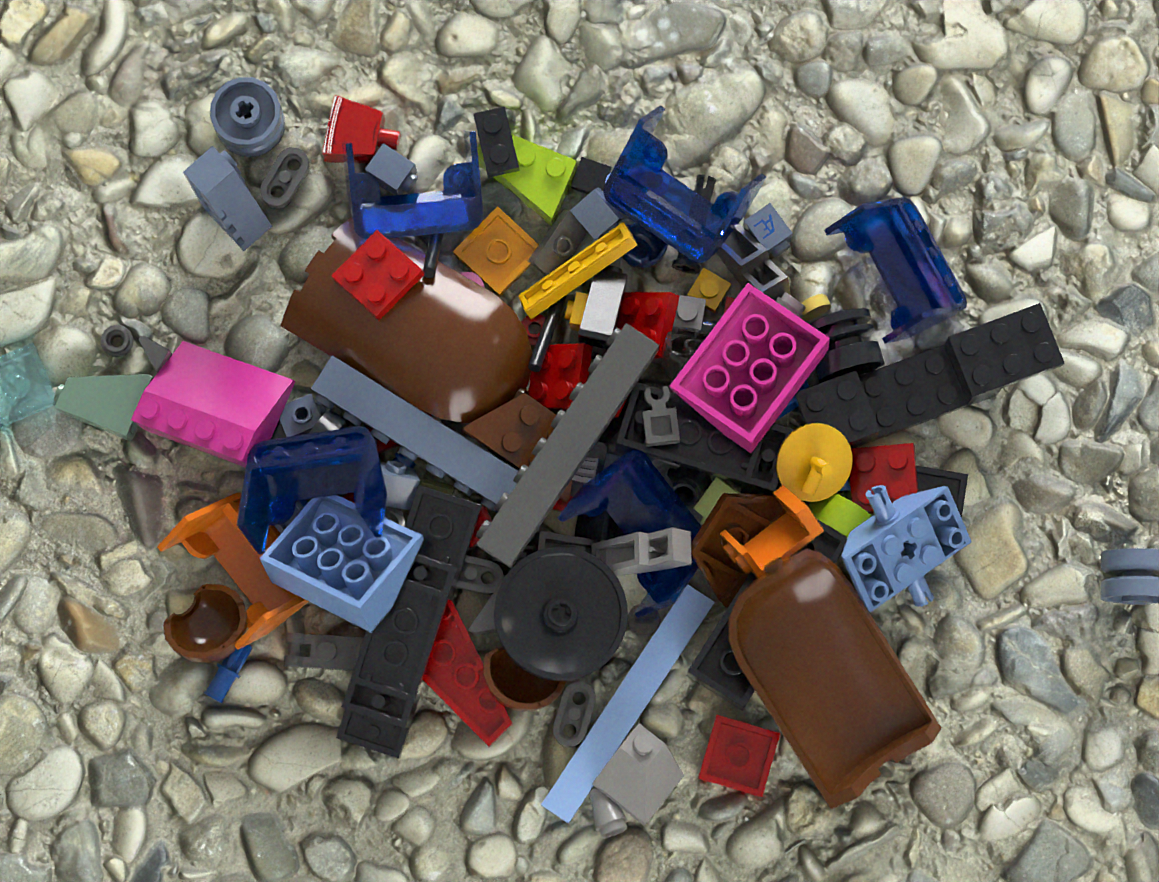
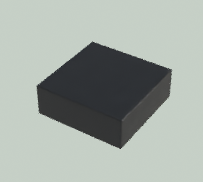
[571,157,612,194]

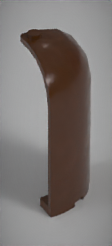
[281,213,532,423]
[729,549,942,809]

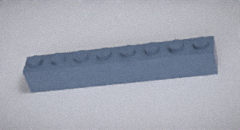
[311,356,518,513]

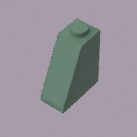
[54,374,153,442]

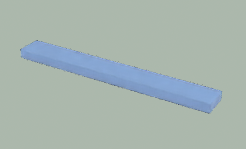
[541,584,715,824]

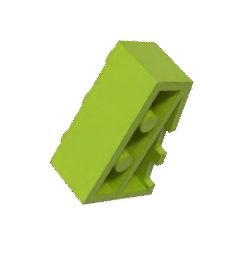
[475,134,577,226]

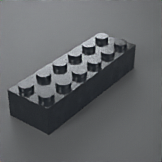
[686,518,848,711]

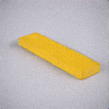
[518,222,637,319]

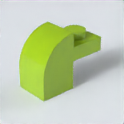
[808,493,871,538]

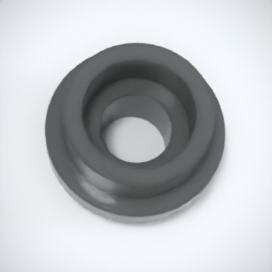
[101,325,134,357]

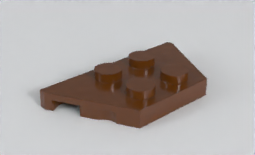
[461,393,572,503]
[691,493,786,608]

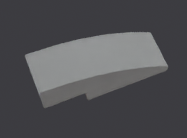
[592,527,692,576]

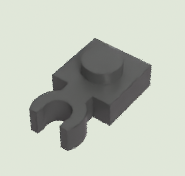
[642,386,680,447]

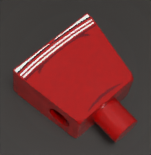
[322,95,401,163]

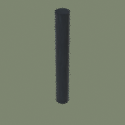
[423,210,447,278]
[528,294,568,372]

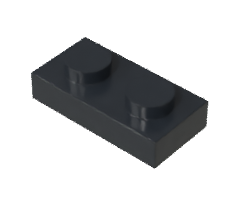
[473,106,520,178]

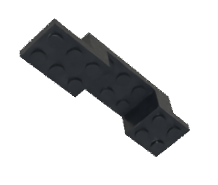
[794,303,1065,448]
[565,382,806,504]
[336,485,482,759]

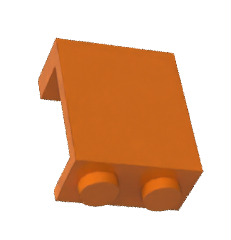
[720,485,824,578]

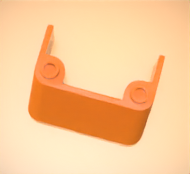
[157,493,309,650]

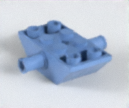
[841,485,972,613]

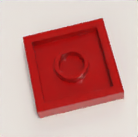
[698,715,780,798]

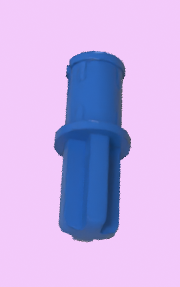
[204,644,252,703]

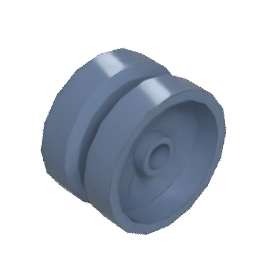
[210,77,285,157]
[1101,548,1159,605]

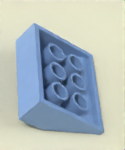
[259,488,424,632]

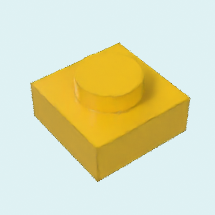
[687,267,731,313]
[565,292,589,331]

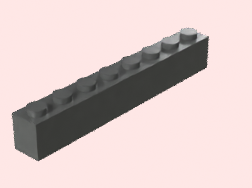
[476,323,659,569]

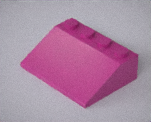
[669,283,830,453]
[131,341,295,472]

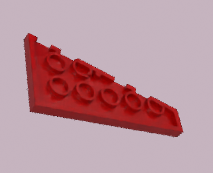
[422,600,513,747]

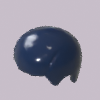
[621,217,670,268]

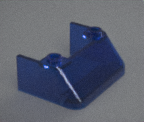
[604,105,767,263]
[342,129,483,240]
[824,197,967,344]
[237,426,387,554]
[558,450,702,618]

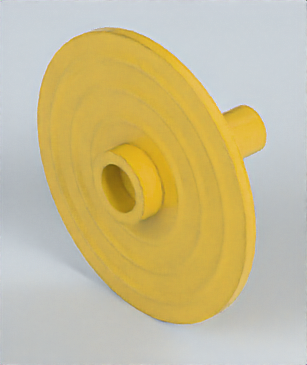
[776,423,852,502]

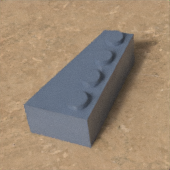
[183,146,272,251]

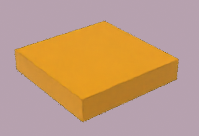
[453,206,539,297]

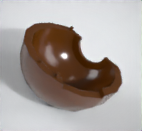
[163,584,248,663]
[484,647,567,711]

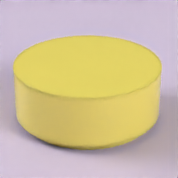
[802,294,831,321]

